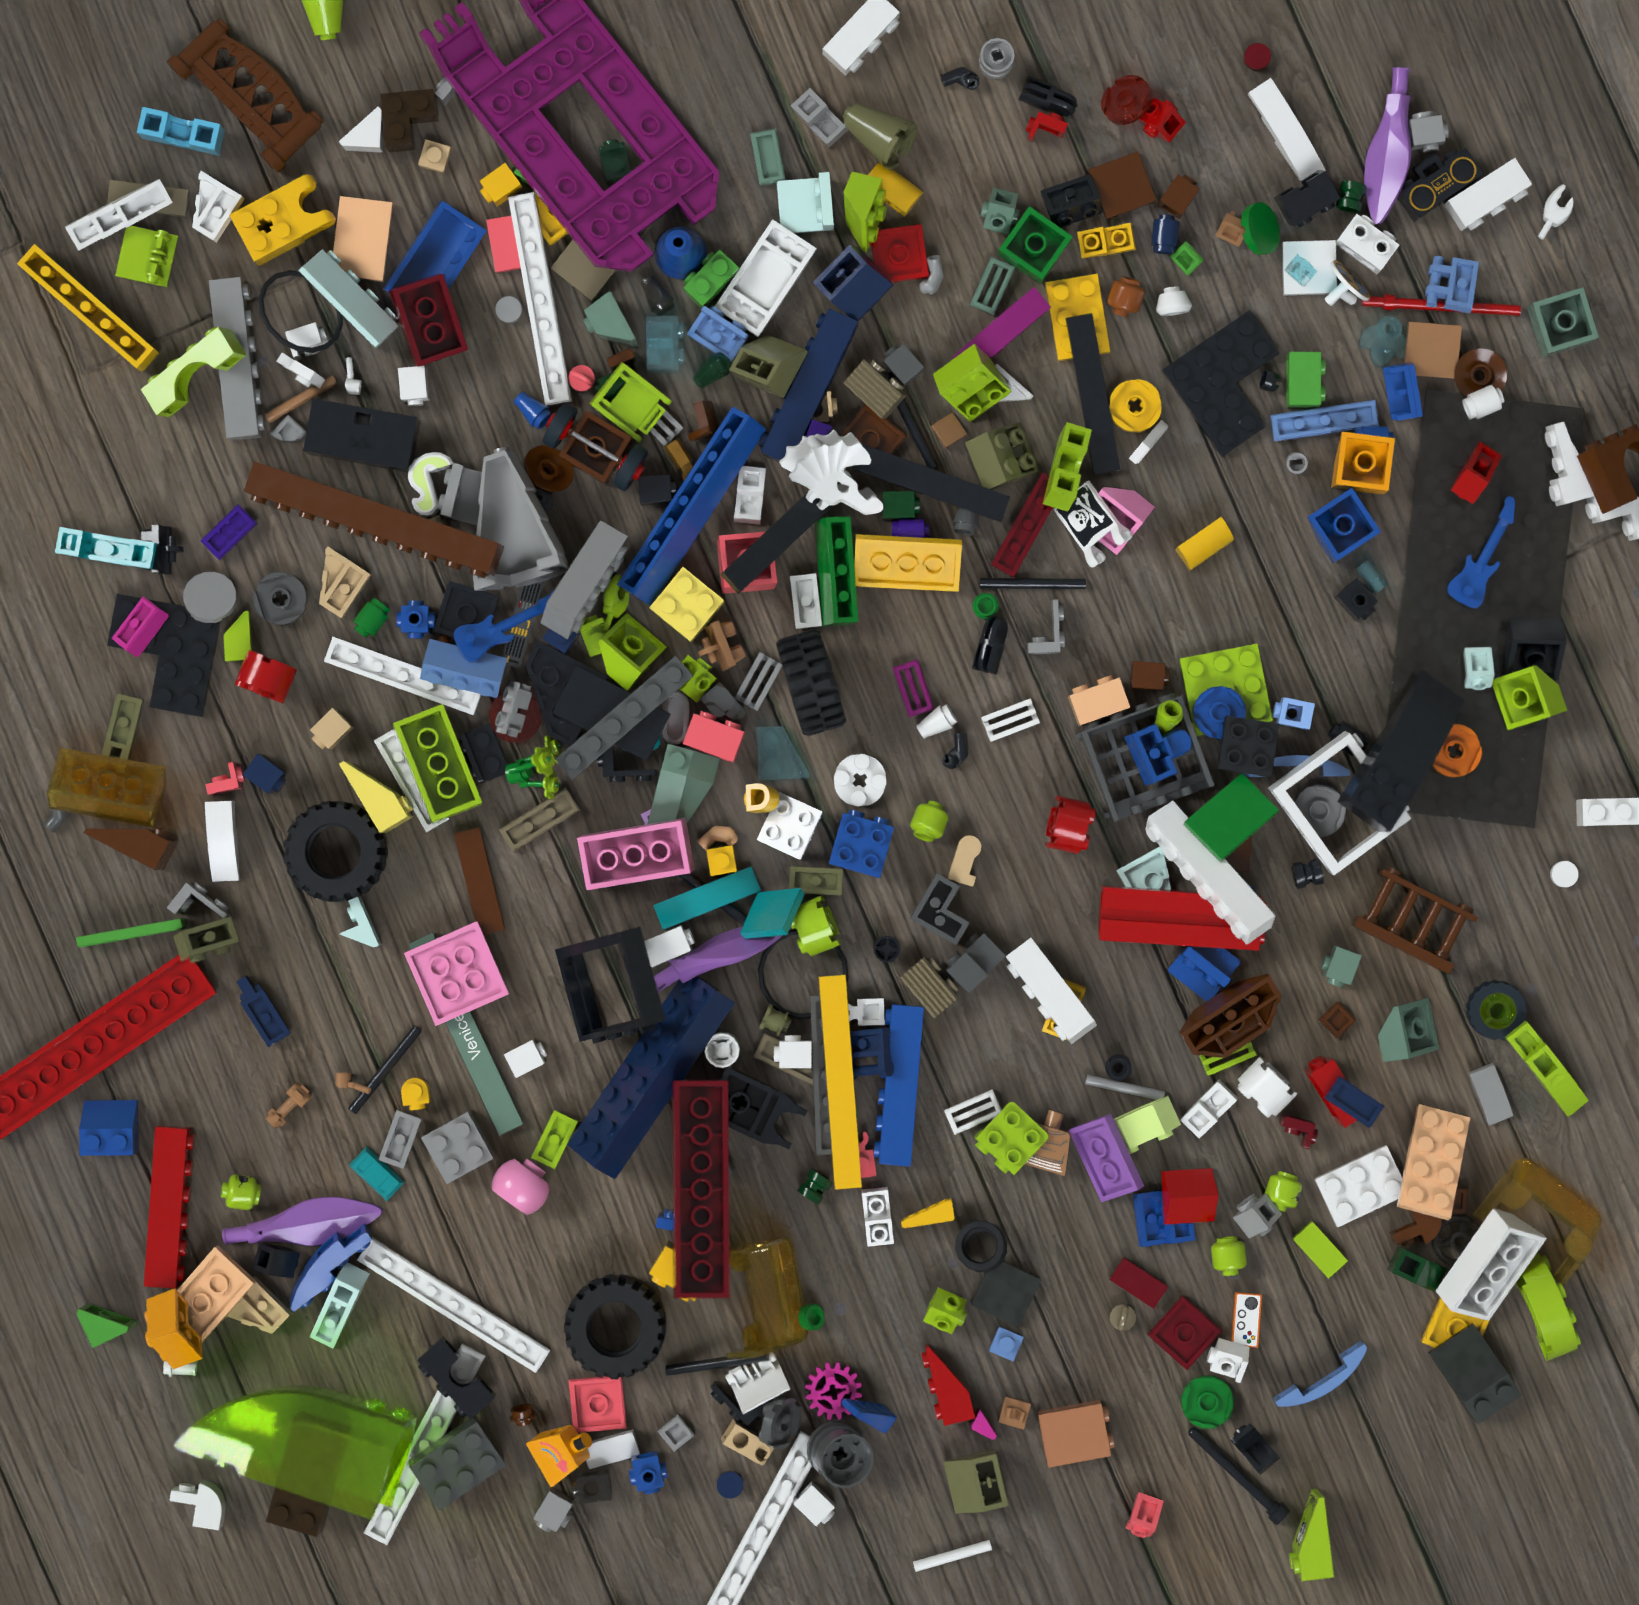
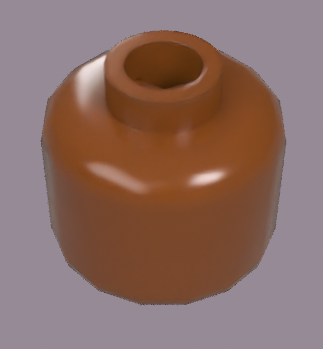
[1107,276,1145,317]

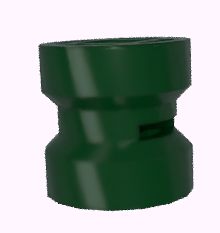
[1336,180,1367,213]
[797,1168,833,1205]

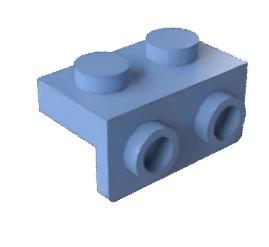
[687,305,748,364]

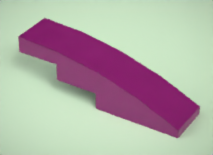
[951,287,1051,360]

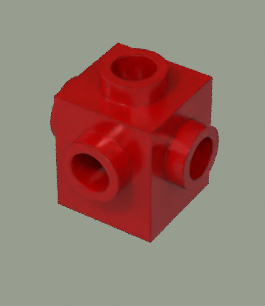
[1137,98,1186,143]

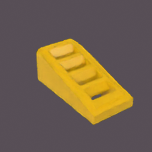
[901,1198,955,1228]

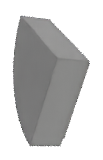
[271,415,306,442]

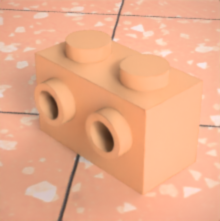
[1068,675,1130,726]

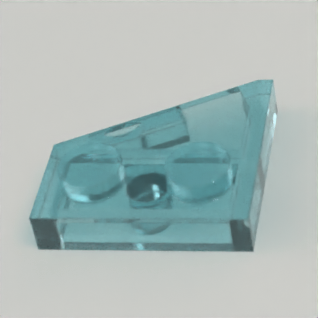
[756,726,810,780]

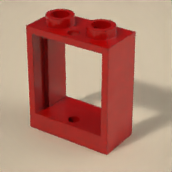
[1304,1056,1357,1128]

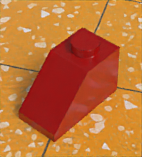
[1451,442,1502,504]

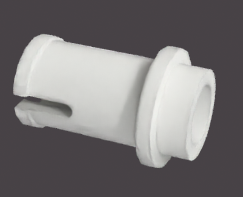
[163,1361,198,1377]

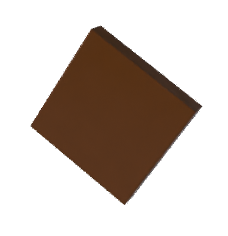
[1088,151,1156,220]
[839,404,907,478]

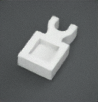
[276,353,325,388]
[848,998,885,1026]

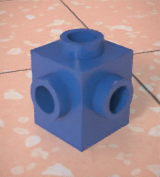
[397,601,435,639]
[629,1450,668,1494]

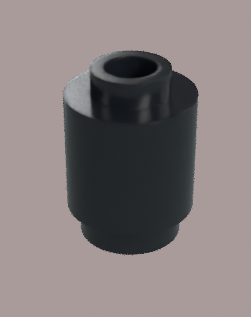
[1328,720,1369,756]

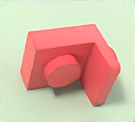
[205,762,245,796]
[1126,1492,1164,1538]

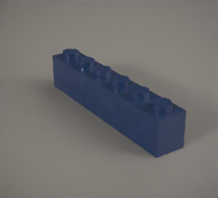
[759,308,859,462]

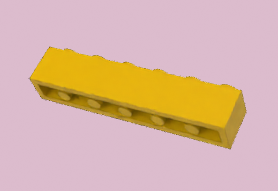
[17,244,159,372]

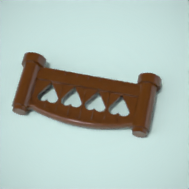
[166,18,324,173]

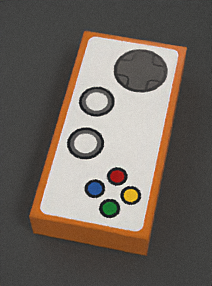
[1231,1292,1262,1348]

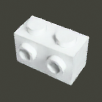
[1336,214,1399,274]

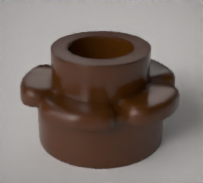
[510,1404,536,1426]

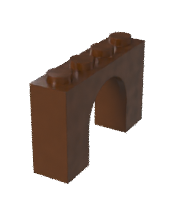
[1577,424,1639,514]

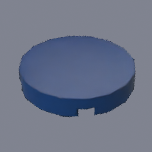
[1193,686,1246,739]

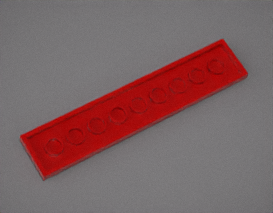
[0,955,218,1140]

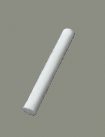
[913,1540,992,1572]

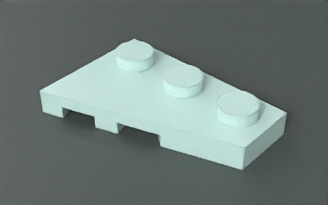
[1116,846,1171,890]

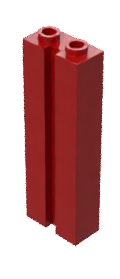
[1098,885,1267,951]

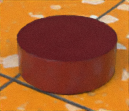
[1244,43,1271,71]

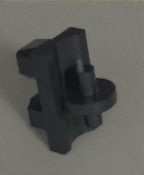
[141,525,184,574]

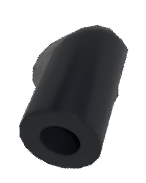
[940,67,979,90]
[942,733,968,769]

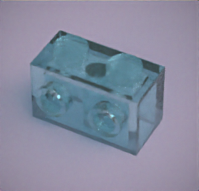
[646,316,685,373]

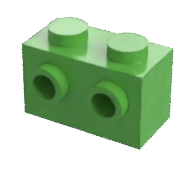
[683,249,739,309]

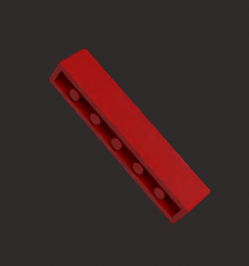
[144,1125,195,1289]

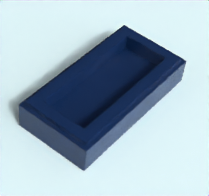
[1324,1076,1384,1128]

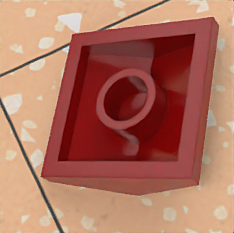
[1161,1168,1219,1225]

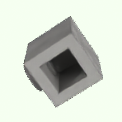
[533,1487,574,1532]

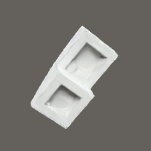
[734,466,766,525]
[1180,1080,1238,1138]

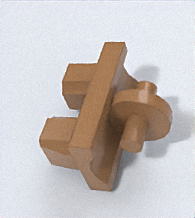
[698,620,745,672]

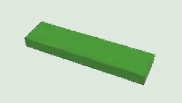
[76,918,186,948]

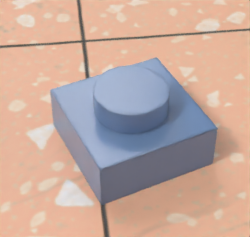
[989,1326,1024,1362]

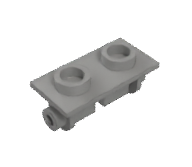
[495,681,532,738]

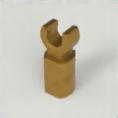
[664,438,694,481]

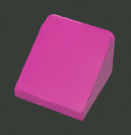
[970,1407,997,1440]

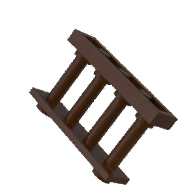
[1351,867,1478,974]

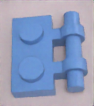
[1425,256,1479,313]

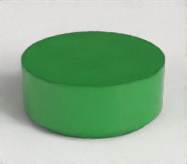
[798,1304,825,1331]

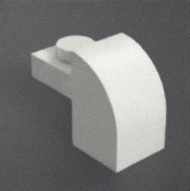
[170,1480,226,1530]

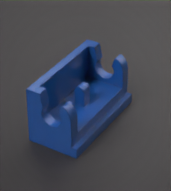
[1382,362,1423,421]

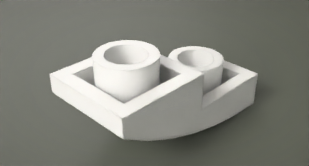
[861,1187,894,1247]

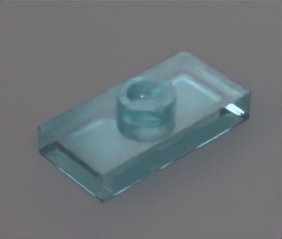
[1285,254,1318,287]

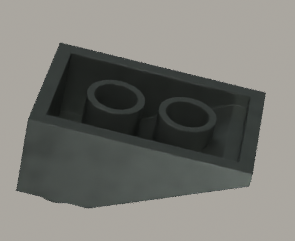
[1428,1323,1522,1424]

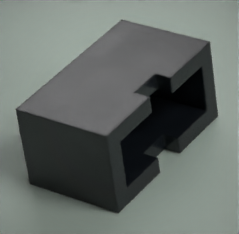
[1274,170,1340,227]

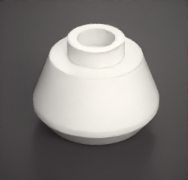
[1156,286,1192,316]

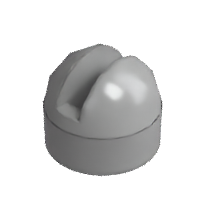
[1286,452,1308,474]

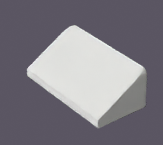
[586,1429,640,1469]

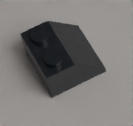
[1505,618,1567,680]

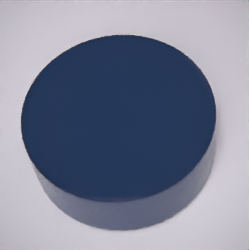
[717,1470,743,1499]

